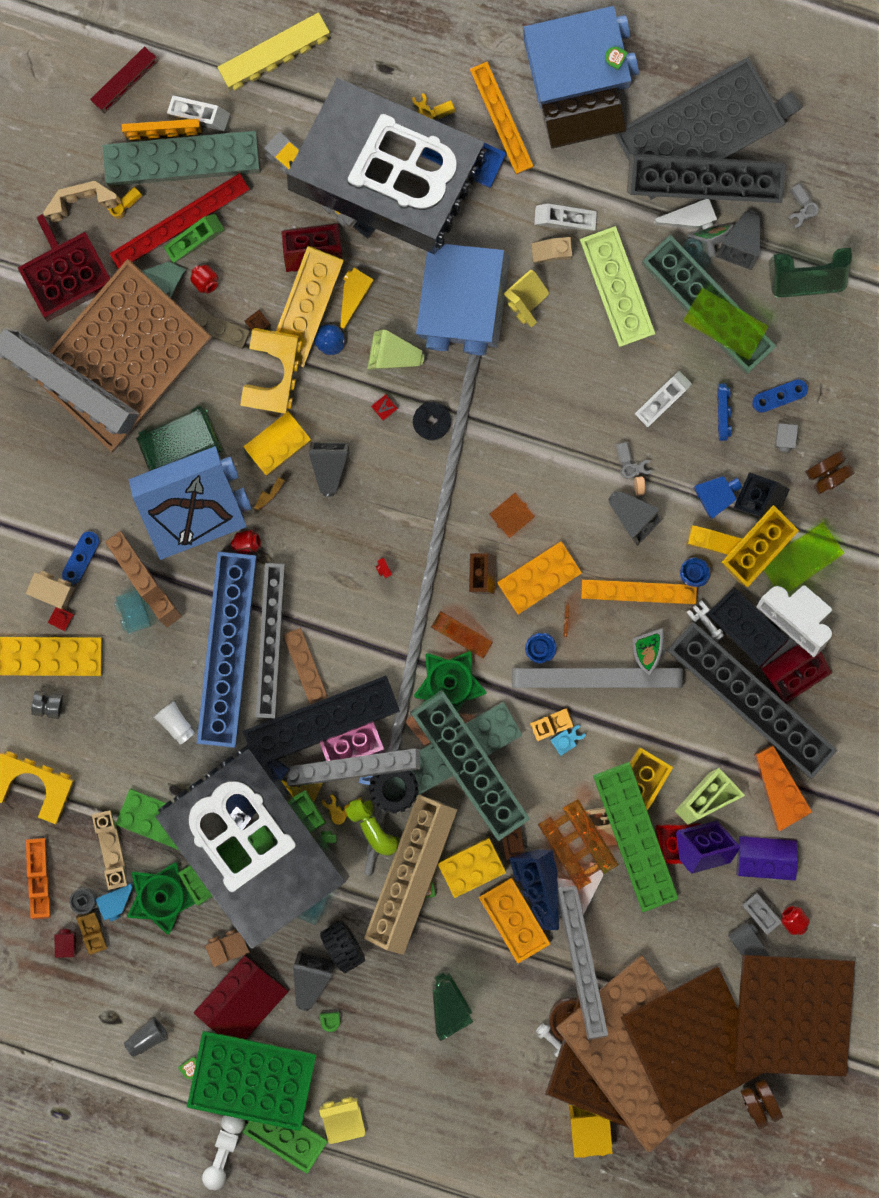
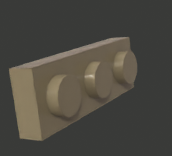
[193,309,250,349]

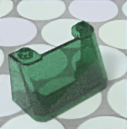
[768,247,852,298]
[136,406,225,471]
[432,972,473,1041]

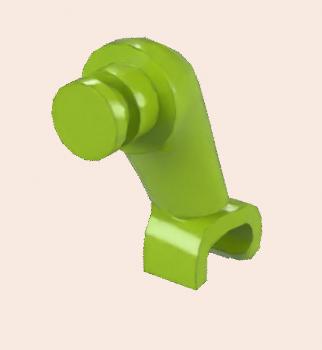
[346,800,401,856]

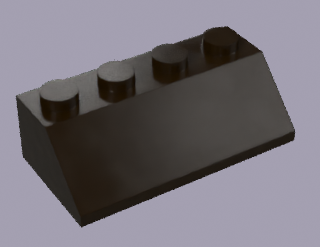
[542,88,626,149]

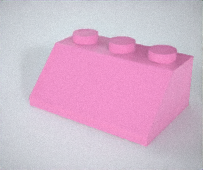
[320,722,386,761]

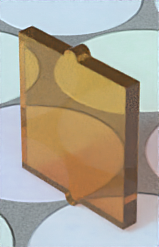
[489,493,535,538]
[562,602,570,637]

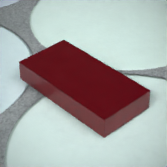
[37,214,59,249]

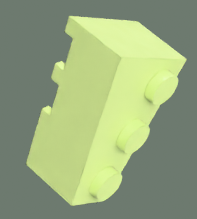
[675,768,745,824]

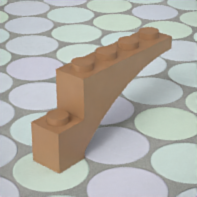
[105,531,182,628]

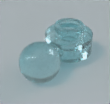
[683,237,711,269]

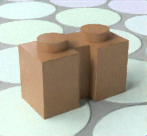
[205,928,251,967]

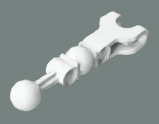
[202,1116,245,1191]

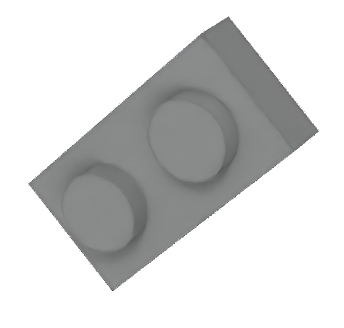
[742,893,781,934]

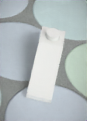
[167,96,230,131]
[654,199,717,230]
[534,203,597,231]
[635,371,692,427]

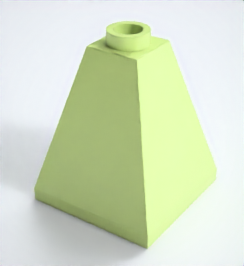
[367,330,424,370]

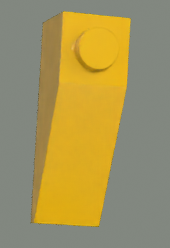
[340,268,374,330]
[686,525,742,555]

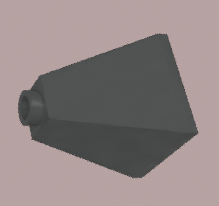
[716,210,760,270]
[309,442,349,497]
[608,491,664,546]
[293,952,335,1011]

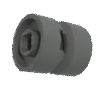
[31,691,63,719]
[69,887,97,914]

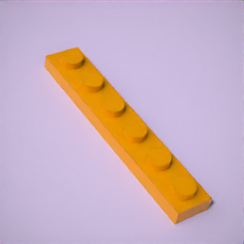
[470,62,533,175]
[581,580,697,604]

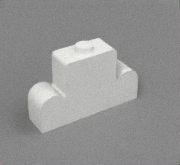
[756,586,832,657]

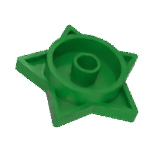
[414,651,487,712]
[127,862,196,935]

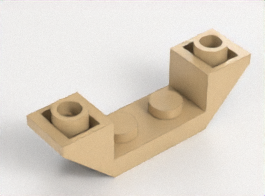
[43,181,122,222]
[92,810,127,890]

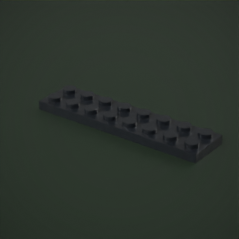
[243,675,400,763]

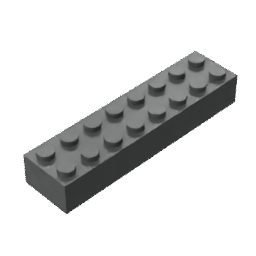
[627,154,786,203]

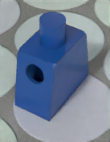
[693,476,742,519]

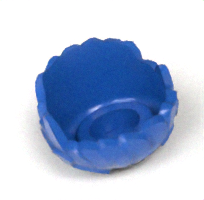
[314,324,345,355]
[680,557,710,587]
[525,633,557,663]

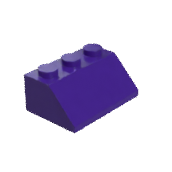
[676,820,741,874]
[736,836,798,881]

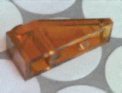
[431,611,493,659]

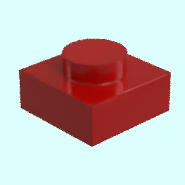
[375,558,392,579]
[48,607,74,632]

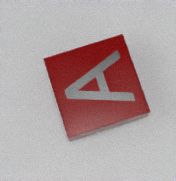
[371,394,398,421]

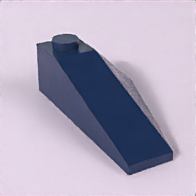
[226,760,289,830]
[509,849,559,930]

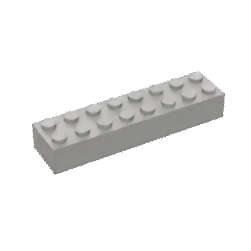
[0,328,140,435]

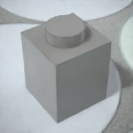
[774,423,798,453]

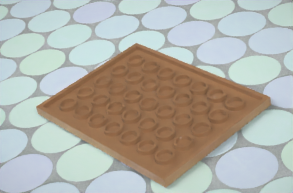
[36,259,212,452]
[556,956,695,1152]

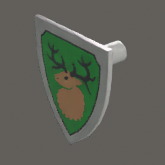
[687,224,734,257]
[633,629,666,676]

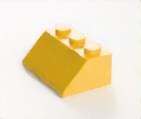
[243,411,312,477]

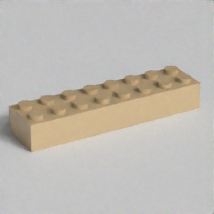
[364,795,457,955]

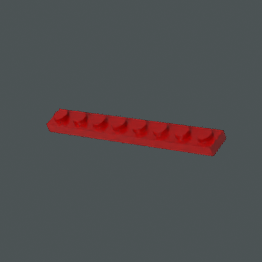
[109,173,250,269]

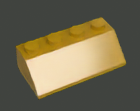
[721,505,799,588]

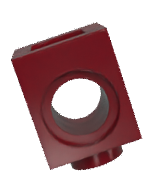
[54,929,77,958]

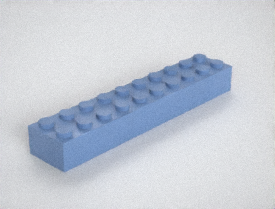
[197,552,257,748]

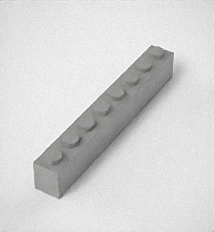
[256,563,286,718]

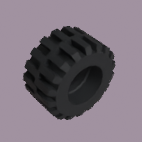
[369,770,419,814]
[320,920,365,973]

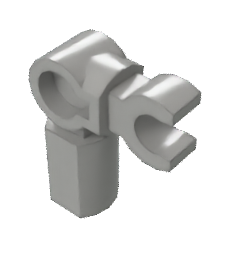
[788,183,819,228]
[616,442,652,479]

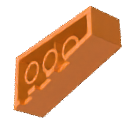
[754,745,812,832]

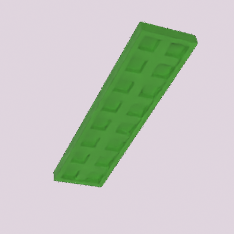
[593,762,678,912]
[178,790,326,906]

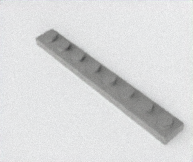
[287,748,420,787]
[558,885,608,1040]

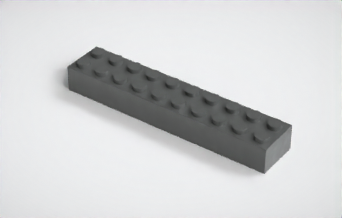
[666,622,838,779]

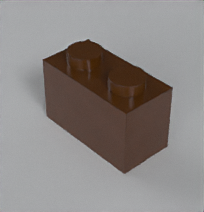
[469,553,496,594]

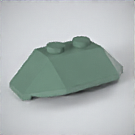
[142,262,186,300]

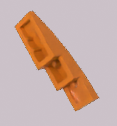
[26,838,51,920]

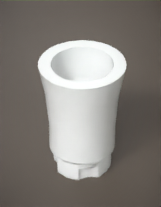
[153,701,195,745]

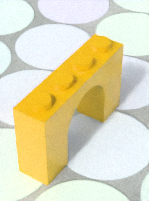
[240,328,302,414]
[0,751,75,824]

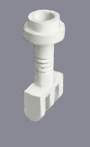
[687,600,725,642]
[536,1023,562,1057]

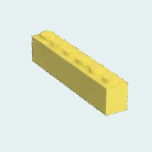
[218,12,330,91]

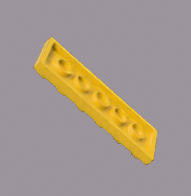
[268,246,344,367]
[0,637,102,676]

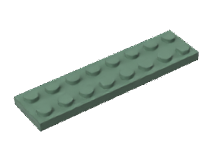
[382,702,522,799]

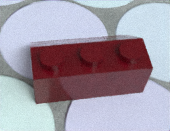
[281,224,343,272]
[762,644,832,704]

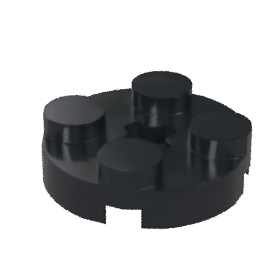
[413,402,451,441]

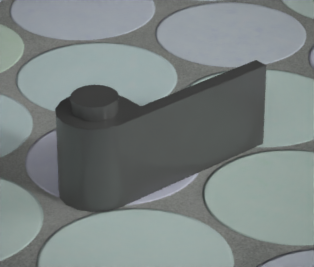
[728,922,770,956]

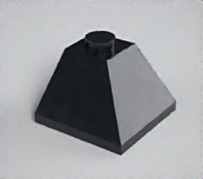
[734,472,790,518]

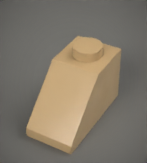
[531,237,572,263]

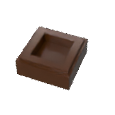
[244,309,271,331]

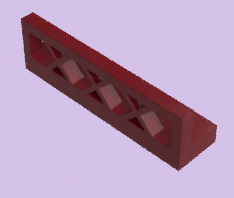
[90,46,159,114]

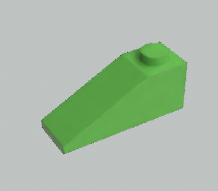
[164,214,225,263]

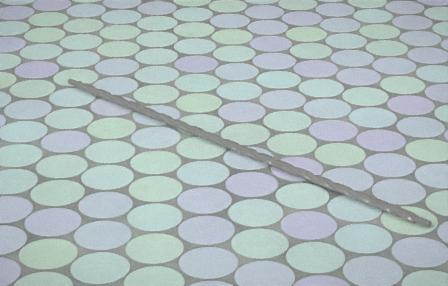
[364,354,480,876]

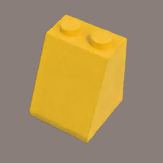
[568,1104,613,1158]

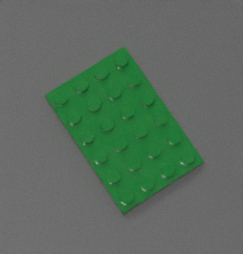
[186,1031,316,1131]

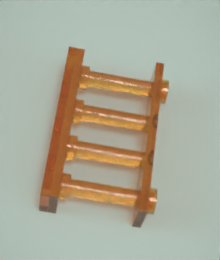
[538,799,619,890]

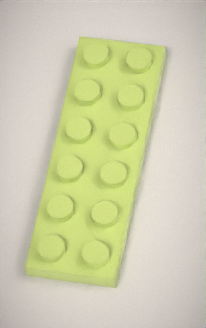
[579,226,655,348]

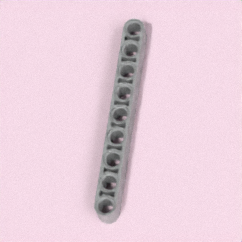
[512,668,683,688]

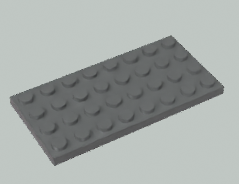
[614,57,785,200]

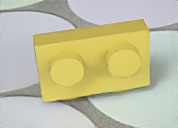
[503,270,549,328]
[319,1097,366,1144]

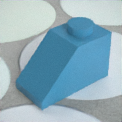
[95,882,134,922]

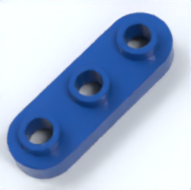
[752,380,808,413]
[717,383,731,441]
[62,532,100,585]

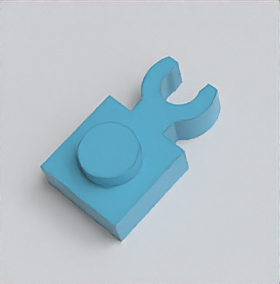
[550,725,586,756]

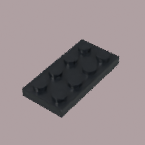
[707,587,788,668]

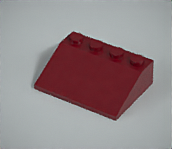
[18,232,111,322]
[193,954,289,1039]

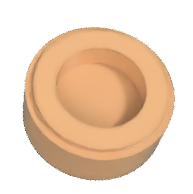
[634,476,645,496]

